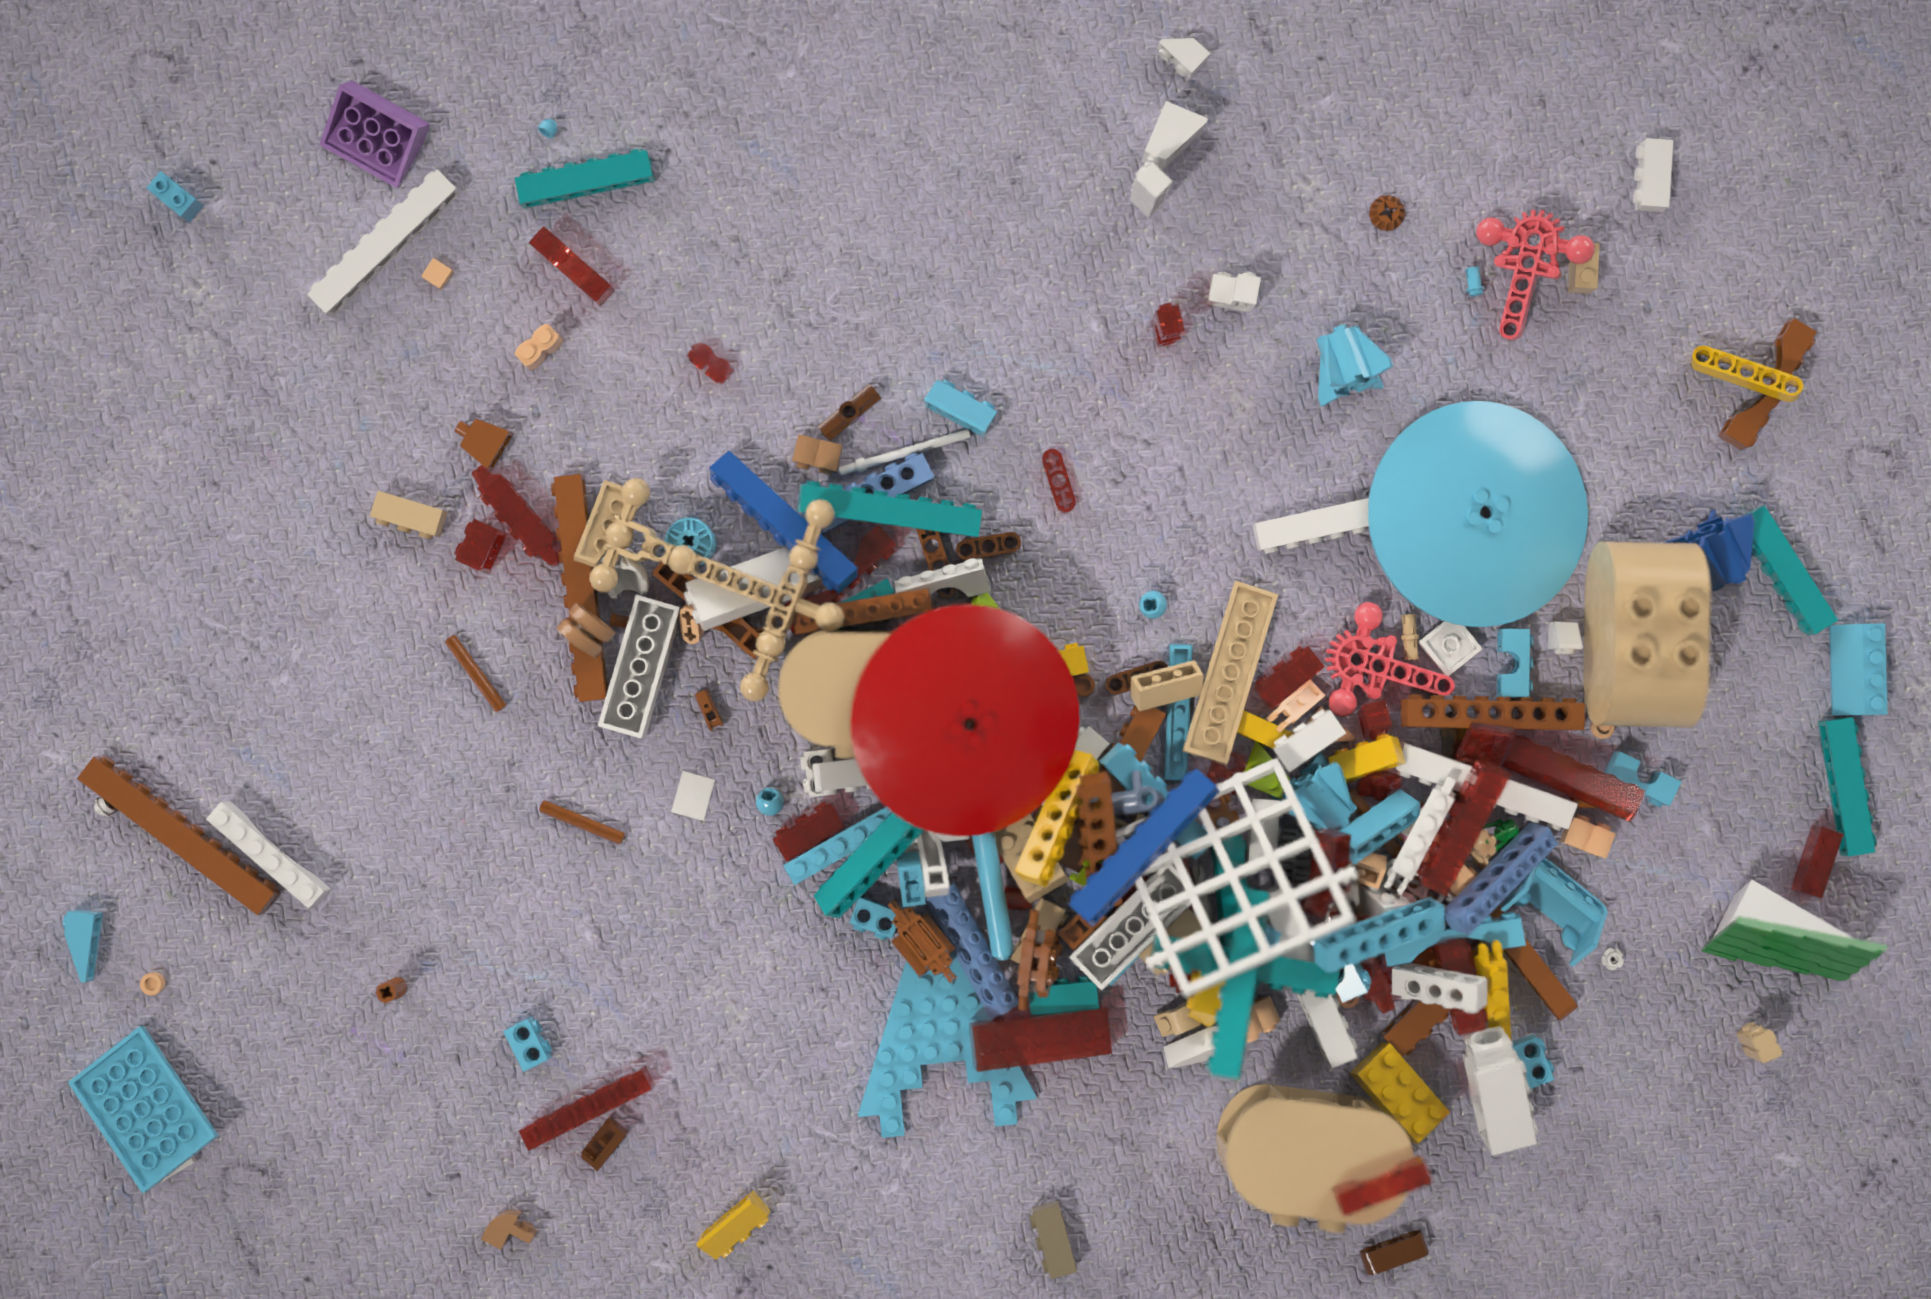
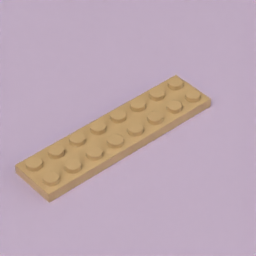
[1182,580,1278,766]

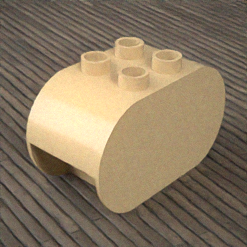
[1583,541,1710,728]
[778,630,894,758]
[1216,1084,1415,1233]

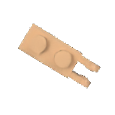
[1267,679,1326,733]

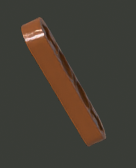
[916,529,956,599]

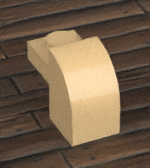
[1153,1001,1202,1037]

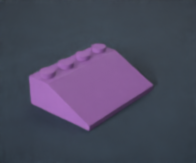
[319,80,430,188]

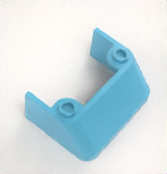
[1501,857,1607,967]

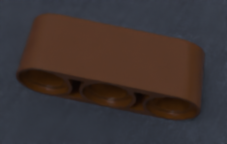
[956,532,1021,561]
[1105,661,1168,695]
[1359,1230,1429,1275]

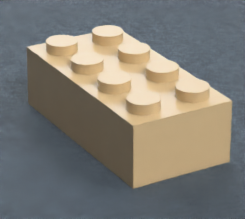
[995,813,1069,903]

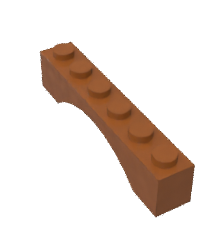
[1718,318,1817,450]
[652,562,761,660]

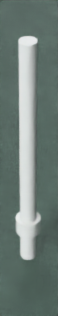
[839,429,970,476]

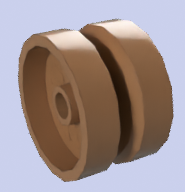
[556,603,616,658]

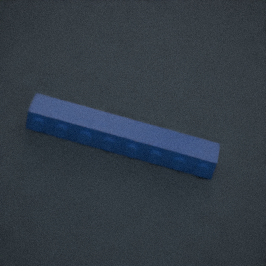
[709,450,858,594]
[1069,768,1219,927]

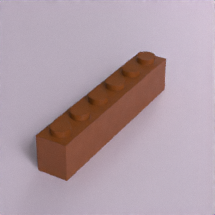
[1380,939,1491,1057]

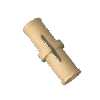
[1401,614,1419,660]

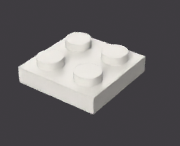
[1418,621,1482,676]

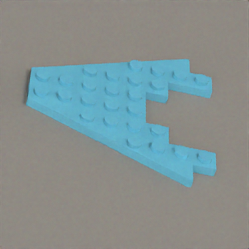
[858,952,1036,1138]

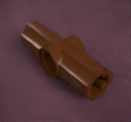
[817,384,882,442]

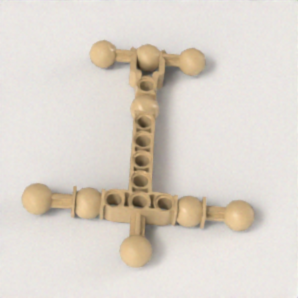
[589,478,844,702]

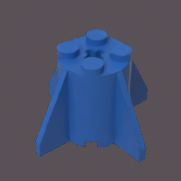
[1663,510,1755,591]

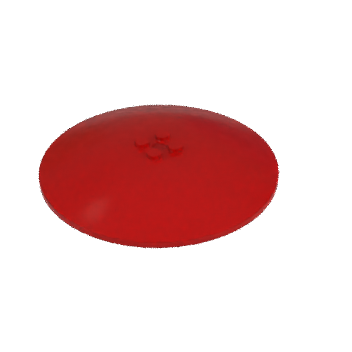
[850,604,1080,836]

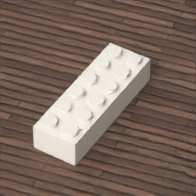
[598,595,682,739]
[1069,864,1195,991]

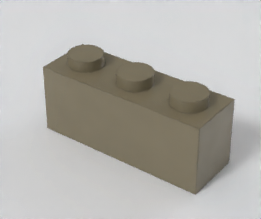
[1029,1201,1077,1279]

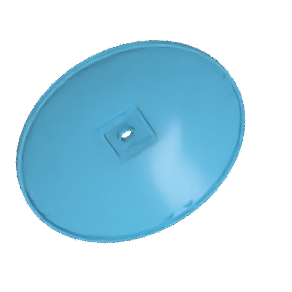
[1368,401,1588,627]

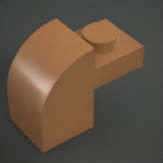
[481,1210,538,1250]

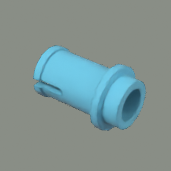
[1465,267,1485,297]

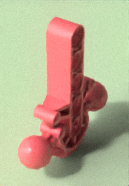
[1476,209,1595,341]
[1325,602,1455,717]

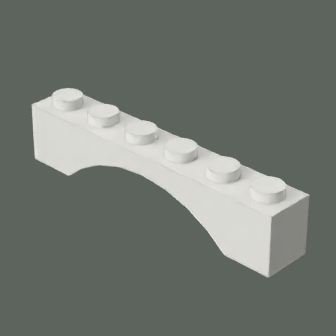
[206,801,331,909]
[917,830,949,898]

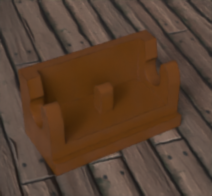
[580,1116,629,1172]

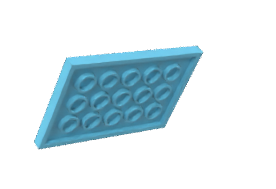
[68,1026,219,1194]

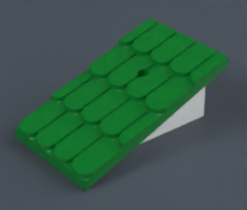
[1701,880,1888,981]

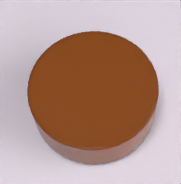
[1074,674,1095,697]

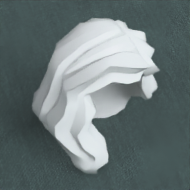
[600,547,649,599]

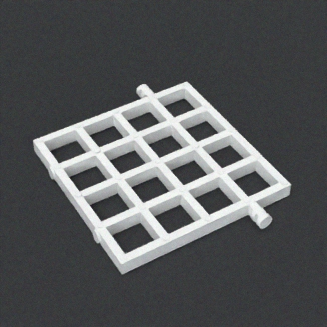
[1115,758,1358,998]

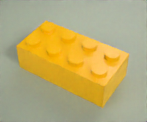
[1350,1042,1450,1144]

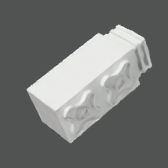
[1462,1026,1538,1156]

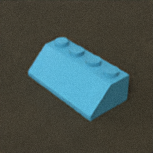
[1829,623,1888,715]

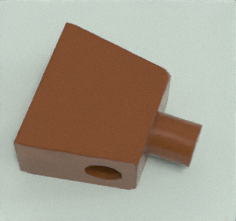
[454,419,514,471]

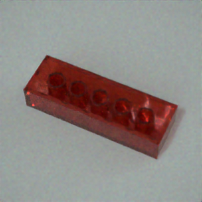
[1416,757,1512,897]
[968,1005,1112,1072]

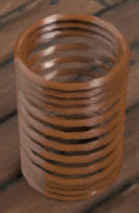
[610,614,630,629]

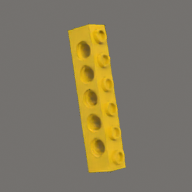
[1014,750,1100,887]

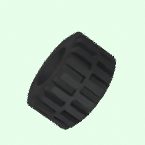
[1279,824,1314,884]

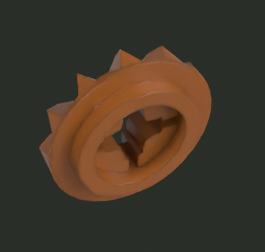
[1369,194,1405,231]

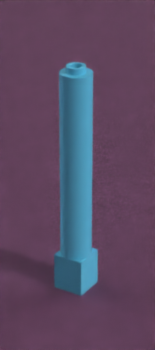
[972,831,1015,960]

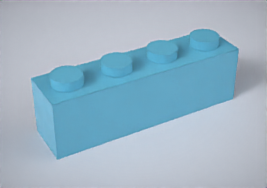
[1334,789,1420,865]

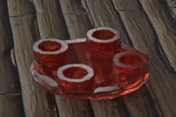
[1356,770,1402,801]

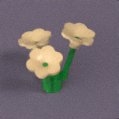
[1449,818,1519,870]

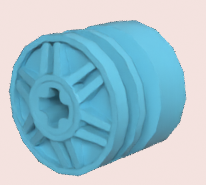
[665,517,717,567]

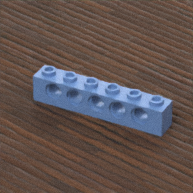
[801,452,935,536]
[1444,822,1558,935]
[925,883,1019,1019]

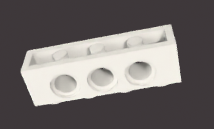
[1392,963,1487,1013]

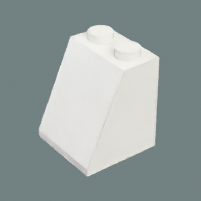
[1142,101,1208,171]

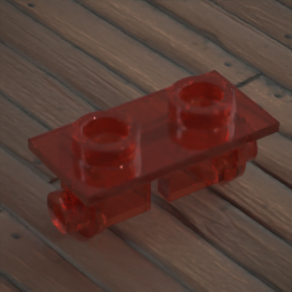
[687,342,734,385]

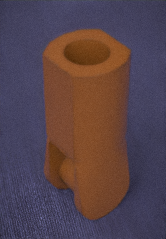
[694,689,724,731]

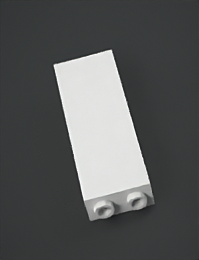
[684,547,825,631]

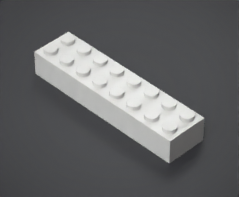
[1263,884,1358,1068]

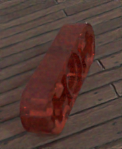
[1042,449,1076,513]

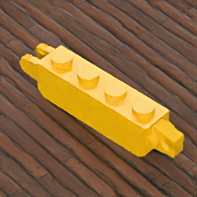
[1474,940,1512,1040]

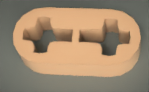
[679,603,704,644]

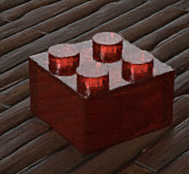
[454,519,508,574]

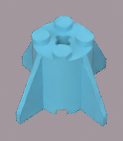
[1316,324,1393,406]
[1270,751,1357,837]

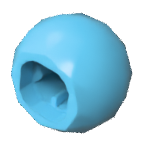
[1139,590,1167,619]
[756,788,784,816]

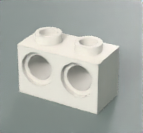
[800,749,837,797]

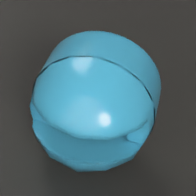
[537,119,558,139]

